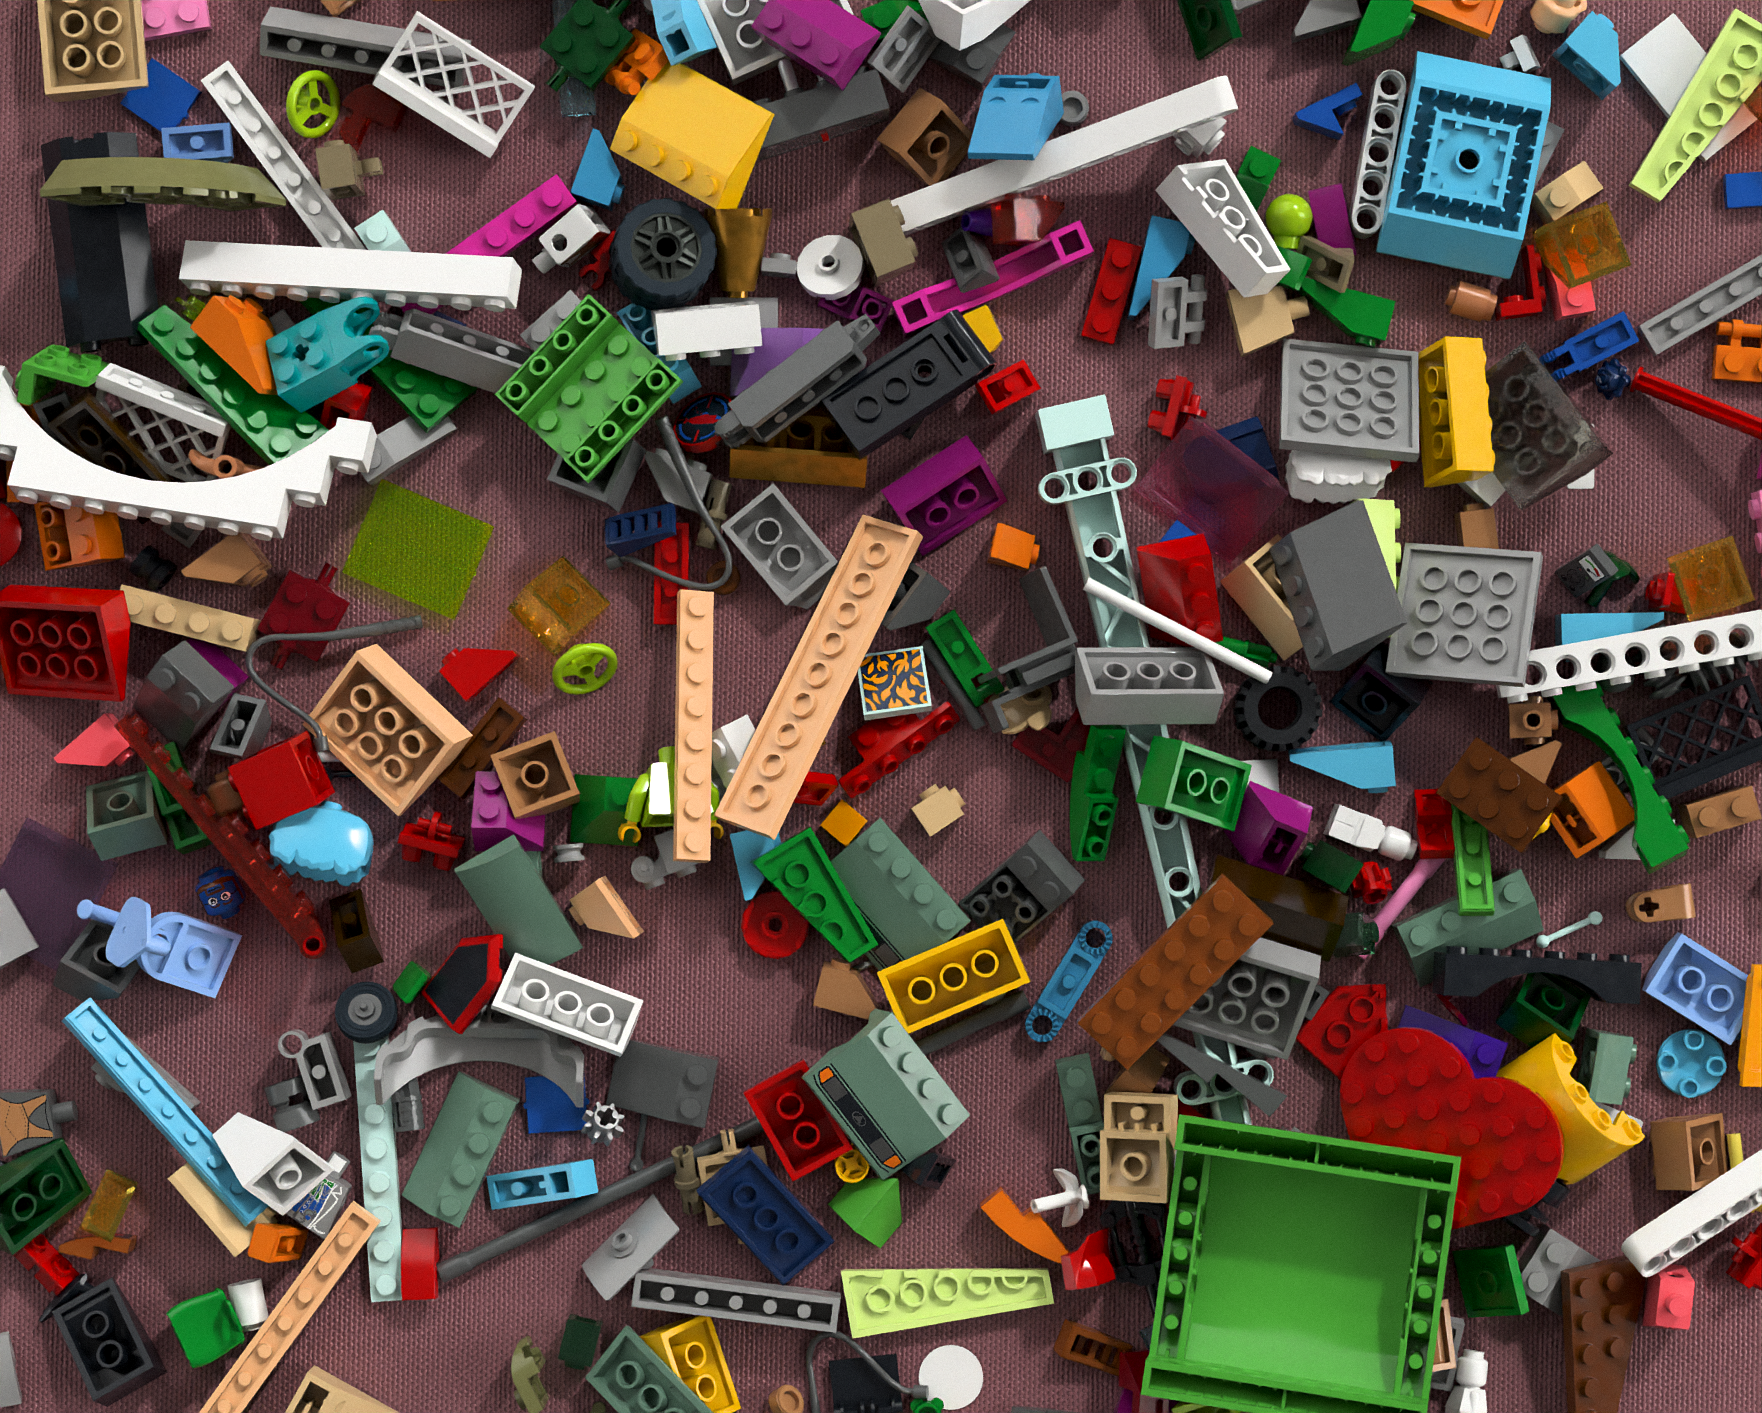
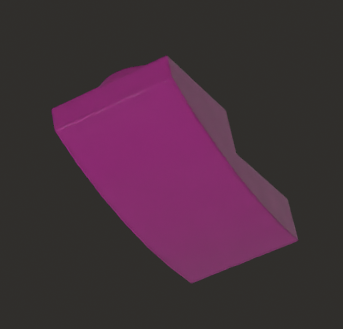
[1308,183,1357,255]
[817,286,894,332]

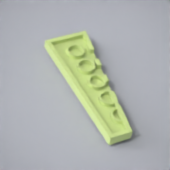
[1629,8,1762,203]
[841,1268,1054,1339]

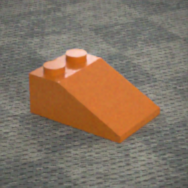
[190,295,278,395]

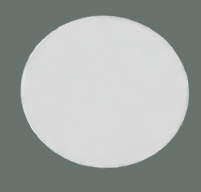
[919,1345,983,1410]

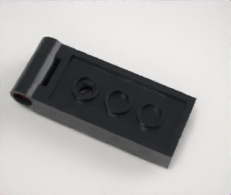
[820,309,998,460]

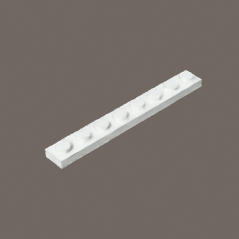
[201,61,367,250]

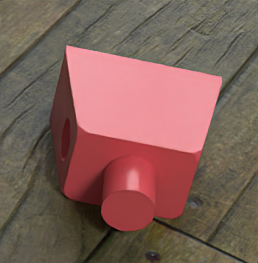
[1642,1264,1695,1330]

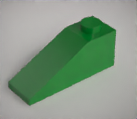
[1296,277,1396,348]

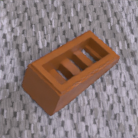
[1054,1319,1133,1377]

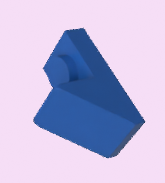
[1292,82,1363,140]

